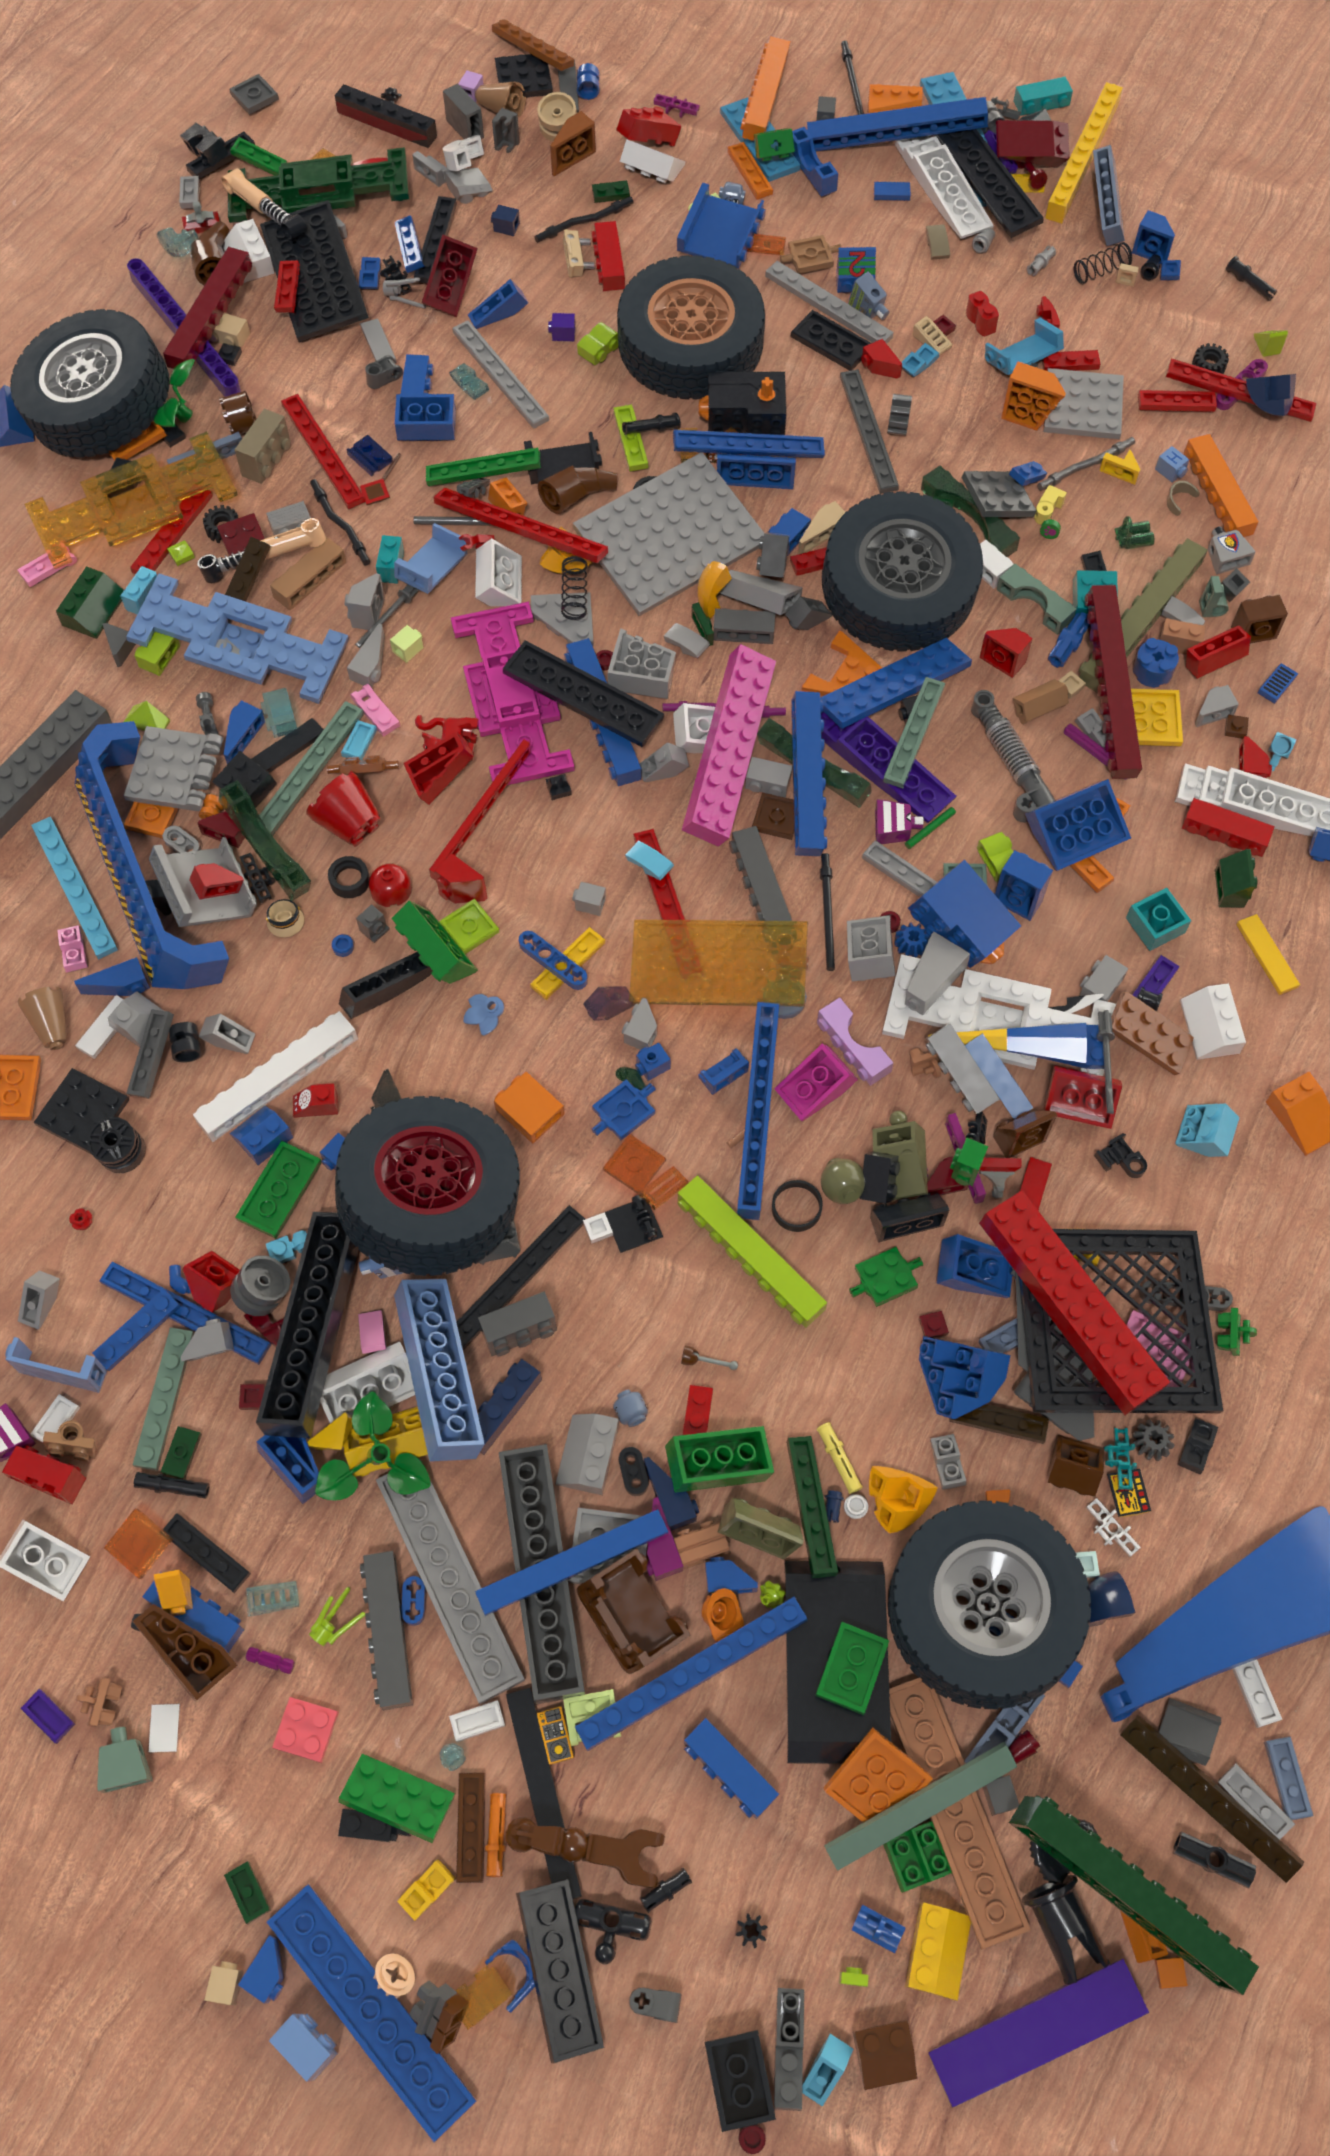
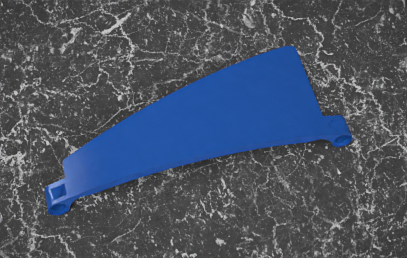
[1100,1506,1330,1722]

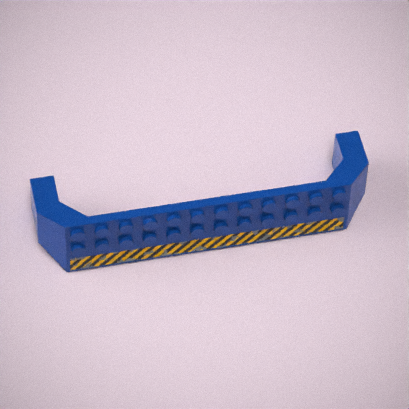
[74,721,229,989]

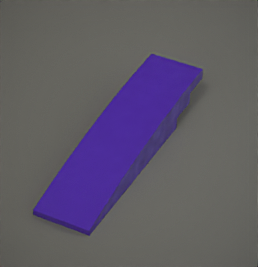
[821,712,956,823]
[928,1959,1149,2108]

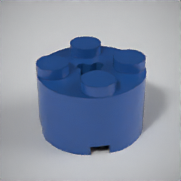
[1133,638,1179,688]

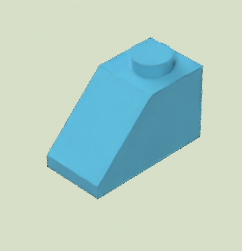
[802,2034,853,2106]

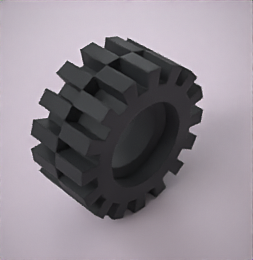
[1192,343,1229,374]
[203,505,238,543]

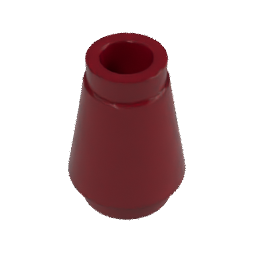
[1008,1730,1040,1764]

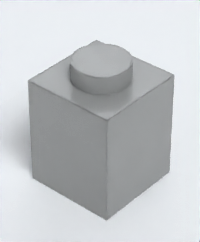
[572,882,606,916]

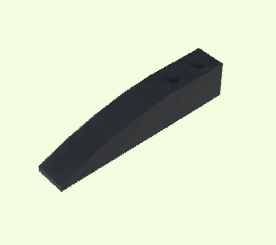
[339,951,433,1019]

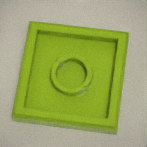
[439,899,499,954]

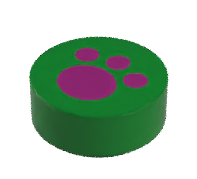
[1040,519,1061,539]

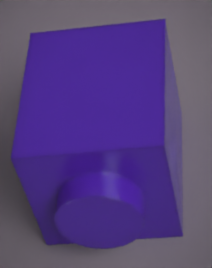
[548,313,576,342]

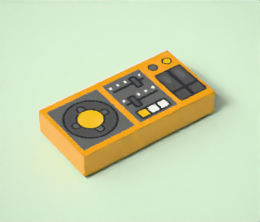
[537,1707,574,1765]

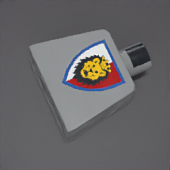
[1208,526,1255,574]

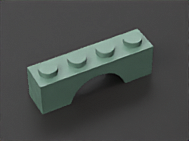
[997,564,1076,635]

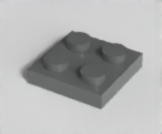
[229,74,279,115]

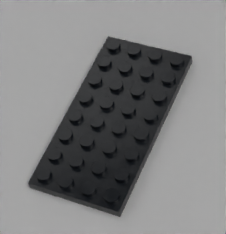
[260,200,369,342]

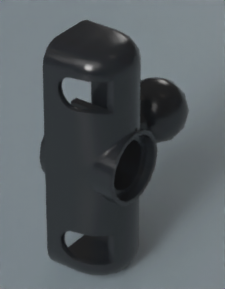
[575,1899,652,1964]

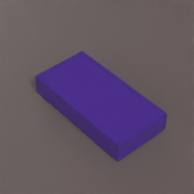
[20,1689,75,1744]

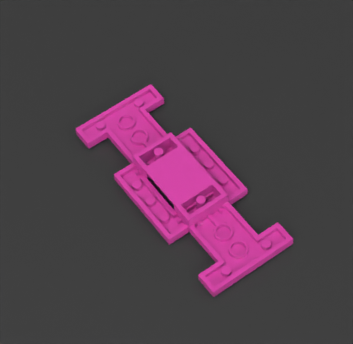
[451,602,575,785]

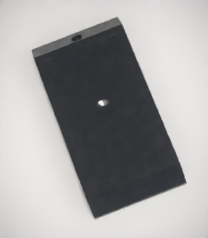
[784,1561,891,1764]

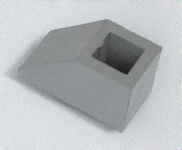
[640,742,689,782]
[622,998,657,1050]

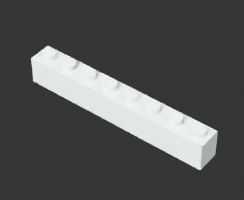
[193,1011,358,1142]

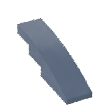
[964,1694,1045,1763]

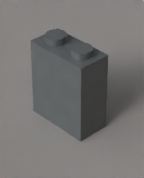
[443,83,484,139]

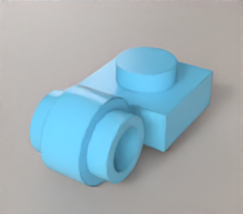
[266,1230,307,1264]

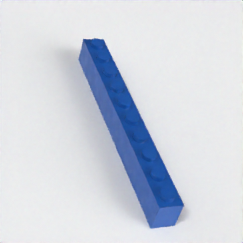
[807,97,988,151]
[737,1002,779,1220]

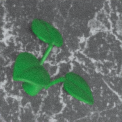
[154,359,196,427]
[315,1391,431,1501]

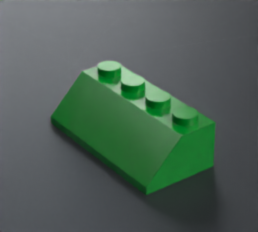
[391,900,478,984]

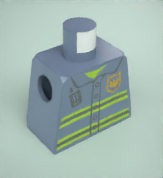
[848,272,890,320]

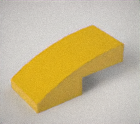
[397,1859,456,1921]

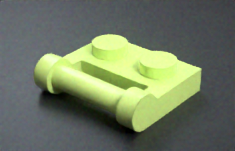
[563,1689,621,1746]

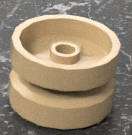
[537,92,577,142]

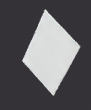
[149,1704,180,1752]

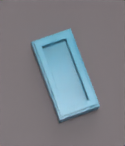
[341,720,377,760]

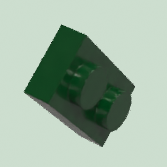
[592,180,630,203]
[224,1861,271,1924]

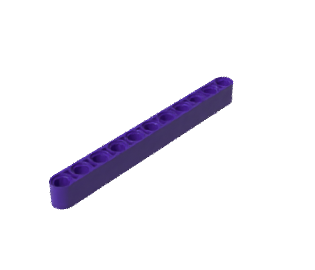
[127,258,241,397]

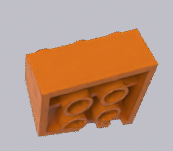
[867,84,923,114]
[1001,361,1066,431]

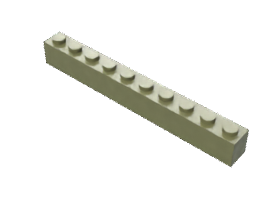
[1078,538,1208,692]

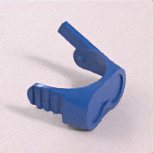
[485,1940,535,2013]

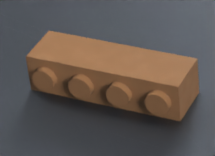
[270,537,346,610]

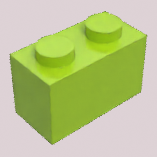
[134,632,181,676]

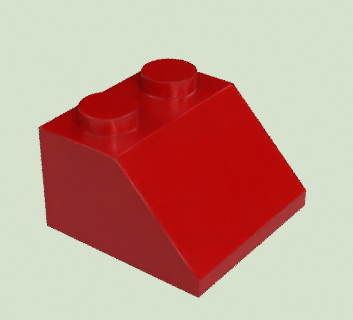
[979,628,1033,678]
[435,854,487,904]

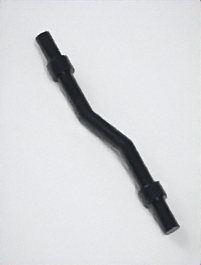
[534,196,634,243]
[310,479,370,566]

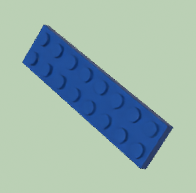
[820,638,972,729]

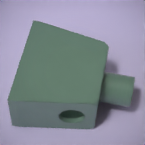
[97,1727,153,1793]

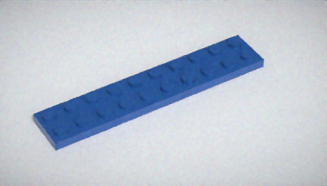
[267,1884,477,2142]

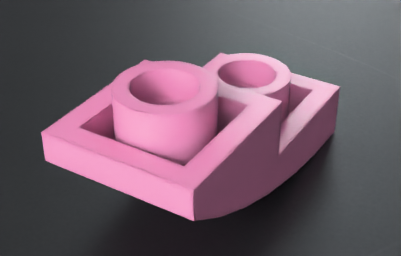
[57,925,88,973]

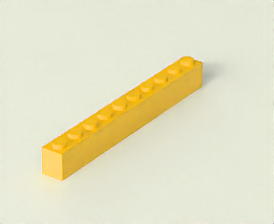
[1045,82,1123,224]

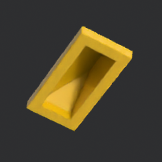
[307,1412,352,1450]

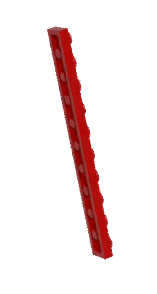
[433,488,608,563]

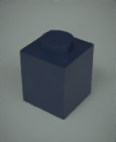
[491,204,520,236]

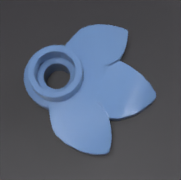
[463,994,504,1036]

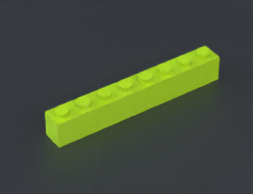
[677,1175,827,1328]

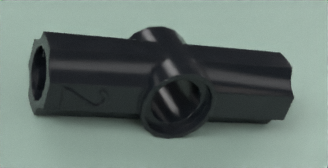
[1173,1832,1256,1888]

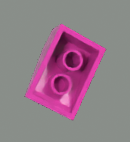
[774,1043,858,1122]

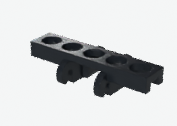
[380,255,412,295]
[240,852,275,903]
[966,1111,988,1144]

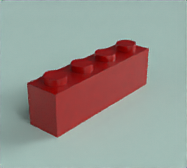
[591,221,625,291]
[1181,798,1275,857]

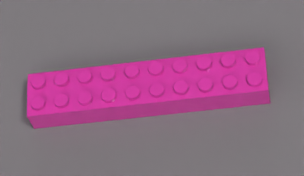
[682,644,776,847]

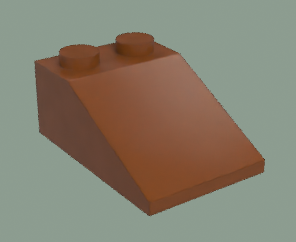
[550,111,596,176]

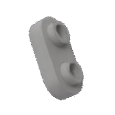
[162,826,201,853]

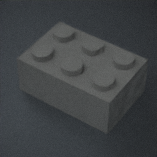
[478,1291,557,1357]

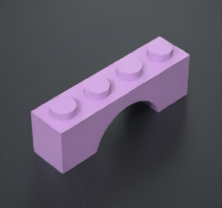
[817,998,893,1086]

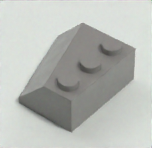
[608,628,676,699]

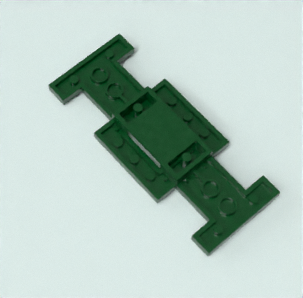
[228,147,409,223]

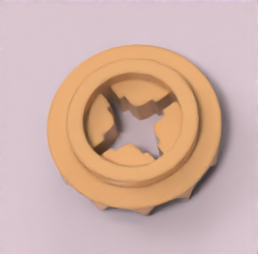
[373,1954,415,1999]

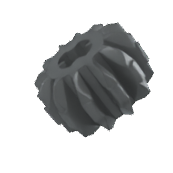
[1133,1420,1174,1461]

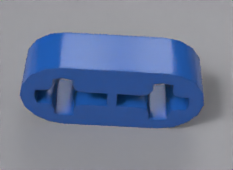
[401,1576,426,1626]

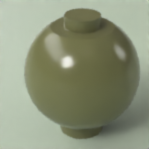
[821,1158,865,1204]

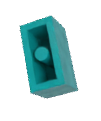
[376,535,404,584]

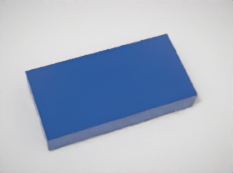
[874,182,911,201]

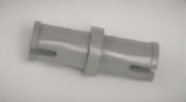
[1027,245,1056,276]

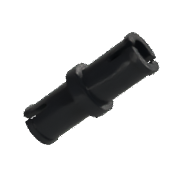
[639,1868,692,1913]

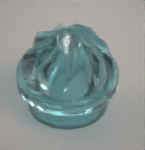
[439,1743,466,1771]

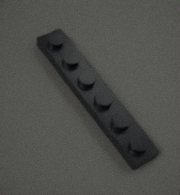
[414,196,457,283]

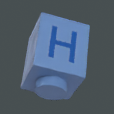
[1155,446,1189,483]

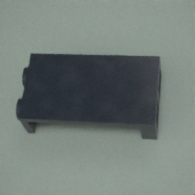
[524,432,602,484]

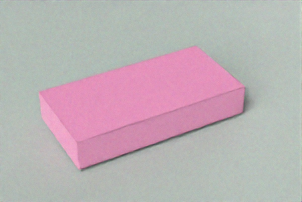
[358,1310,386,1354]

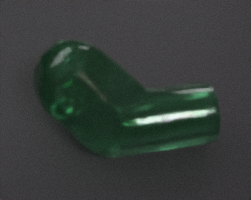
[615,1067,646,1091]

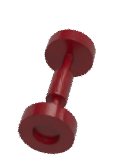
[1015,161,1048,189]

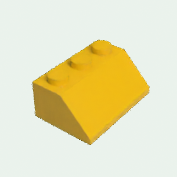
[905,1902,971,2001]

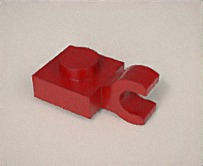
[459,534,495,551]

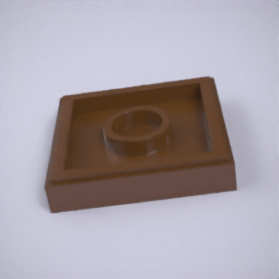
[752,792,795,840]

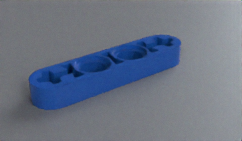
[519,931,588,990]

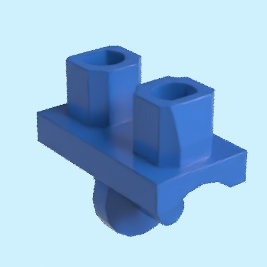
[851,1905,906,1954]

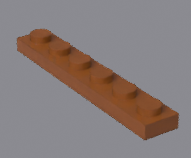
[492,19,574,71]

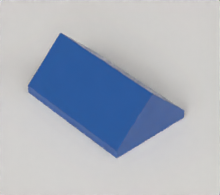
[0,385,35,447]

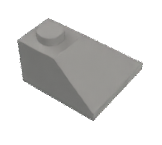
[108,992,164,1047]

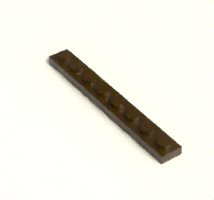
[1120,1714,1304,1883]

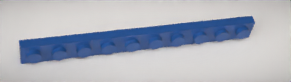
[575,1597,808,1751]

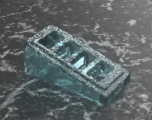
[245,1581,299,1617]

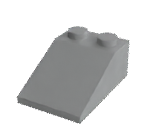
[847,915,895,981]

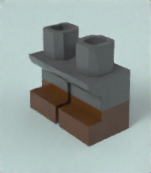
[410,1980,469,2054]

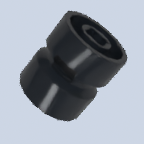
[169,1022,202,1063]

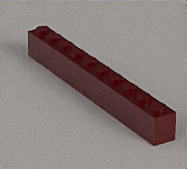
[1085,585,1142,779]

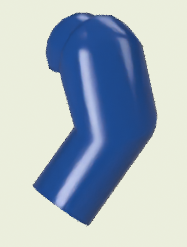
[169,1265,191,1294]

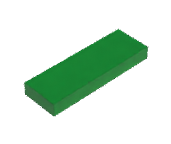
[230,137,287,176]

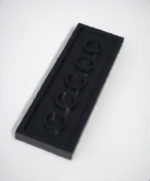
[516,1879,604,2063]

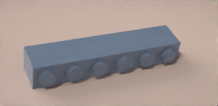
[1093,145,1125,246]

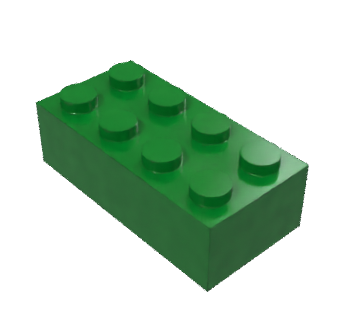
[665,1426,774,1493]

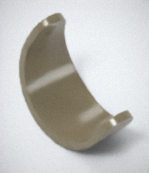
[1167,481,1200,516]

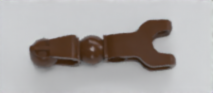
[506,1817,665,1888]

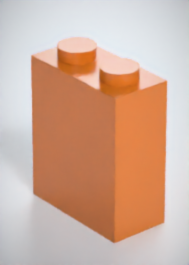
[494,1072,565,1144]

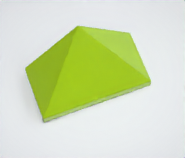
[124,701,170,731]

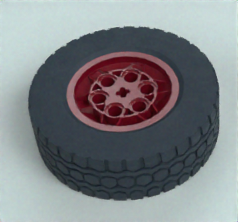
[335,1096,520,1276]

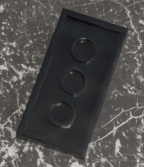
[790,310,871,371]

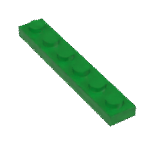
[426,447,541,486]

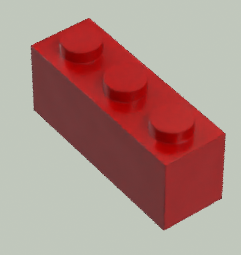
[1185,625,1251,679]

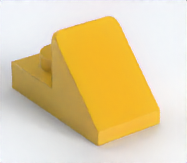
[1099,449,1140,485]

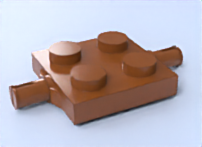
[327,755,399,774]

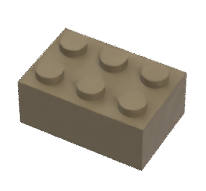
[235,409,291,484]

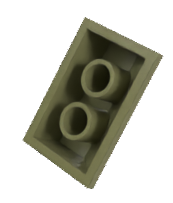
[718,1498,804,1560]

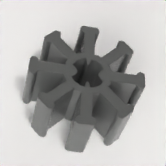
[887,394,912,436]

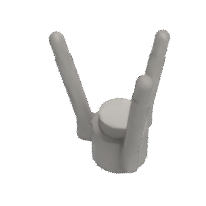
[383,277,426,309]

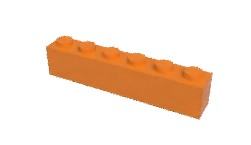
[1184,434,1259,537]

